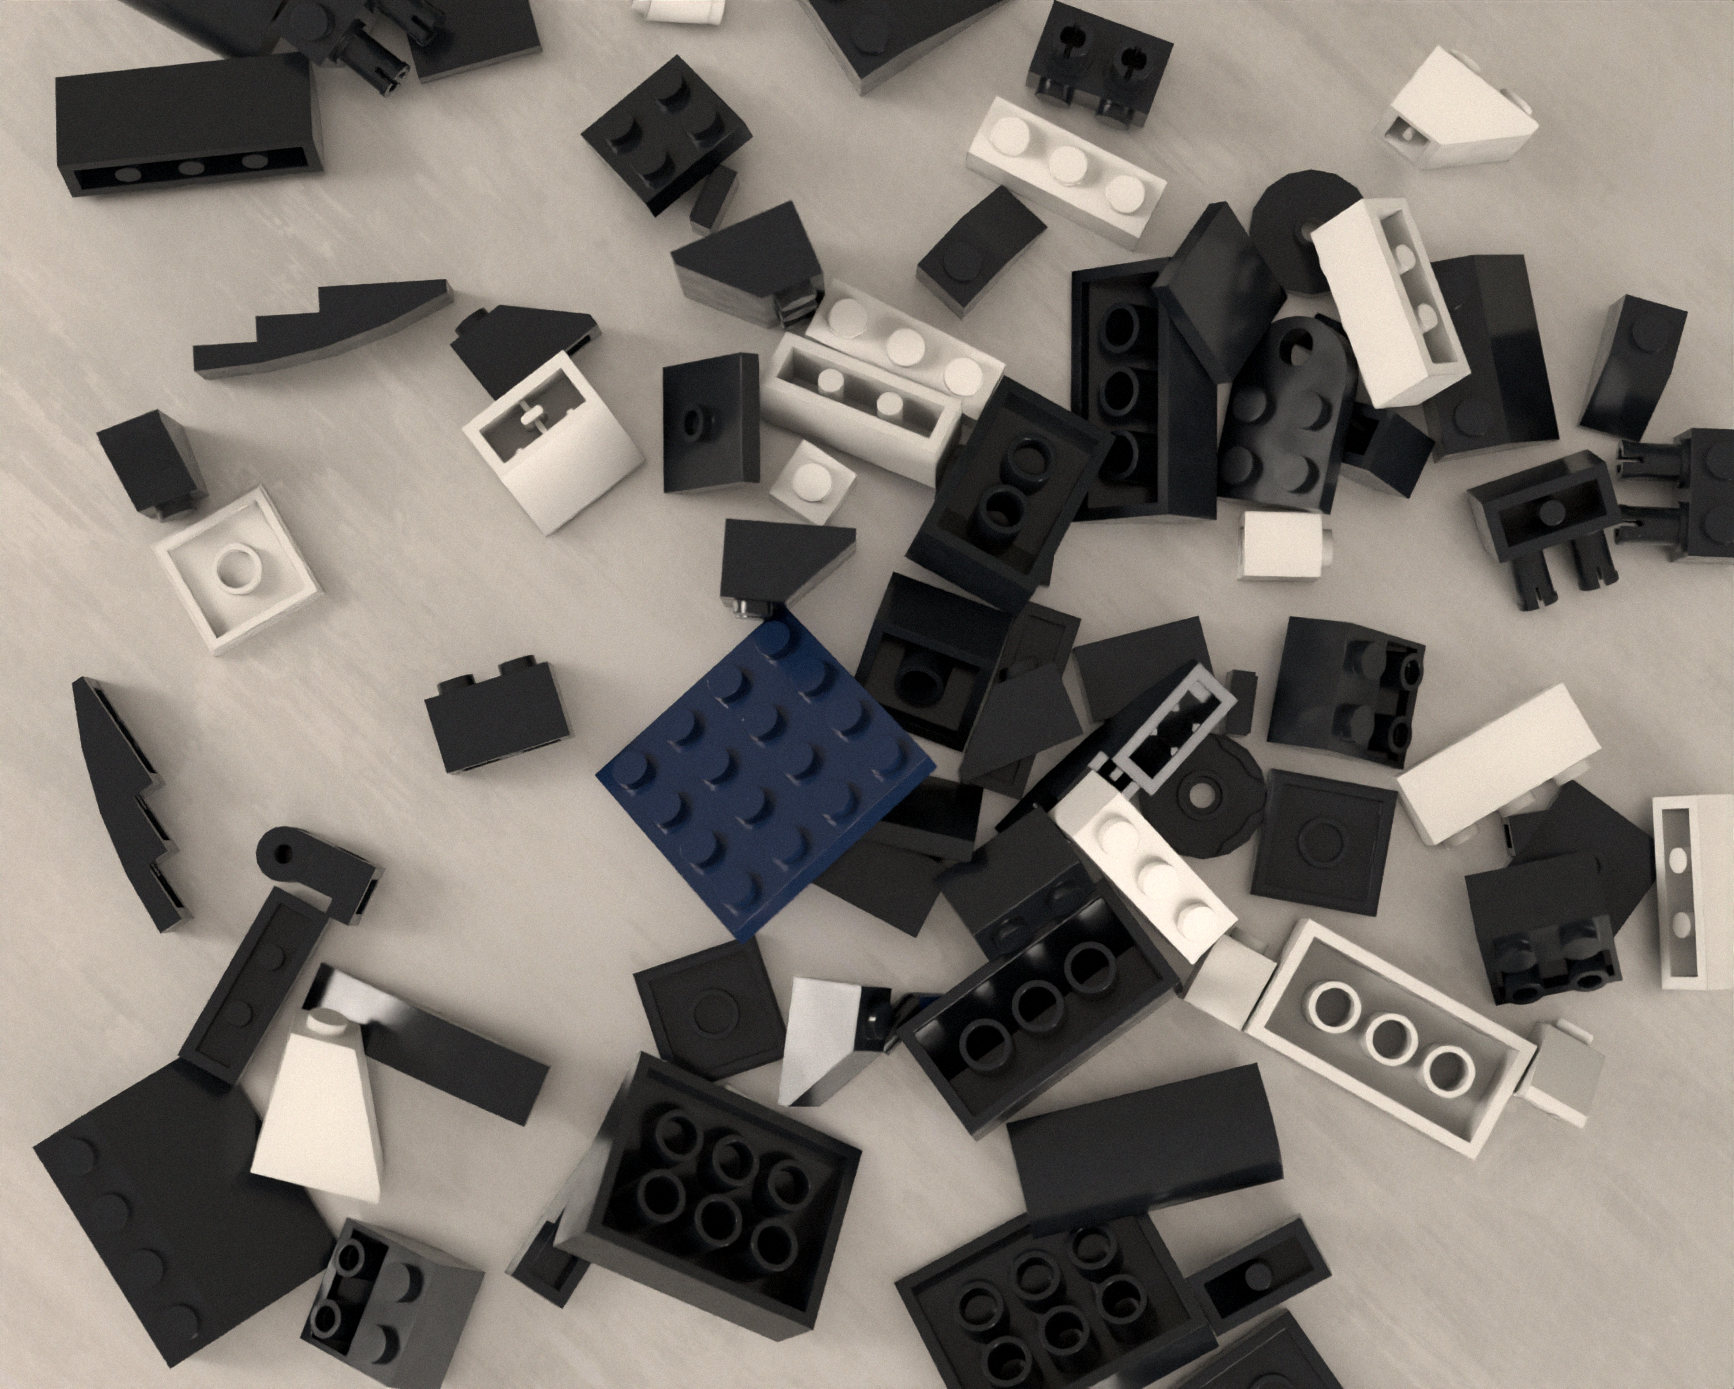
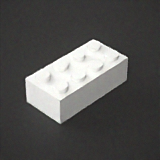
[1241,918,1538,1161]

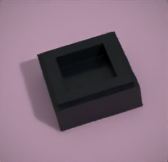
[689,164,740,237]
[1219,669,1258,738]

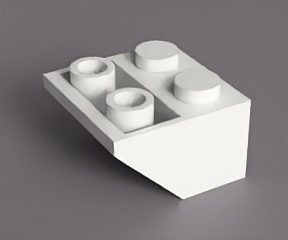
[1371,45,1540,171]
[461,350,646,538]

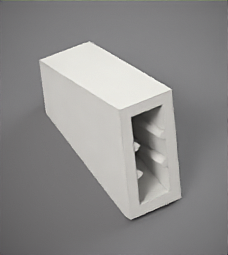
[251,1008,384,1204]

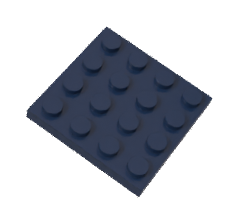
[595,609,938,945]

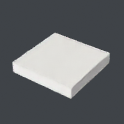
[150,483,326,657]

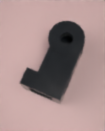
[256,826,386,926]

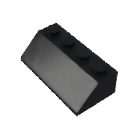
[1071,257,1217,524]
[895,877,1183,1142]

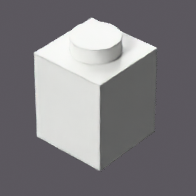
[768,439,857,526]
[1237,511,1333,582]
[1178,926,1278,1031]

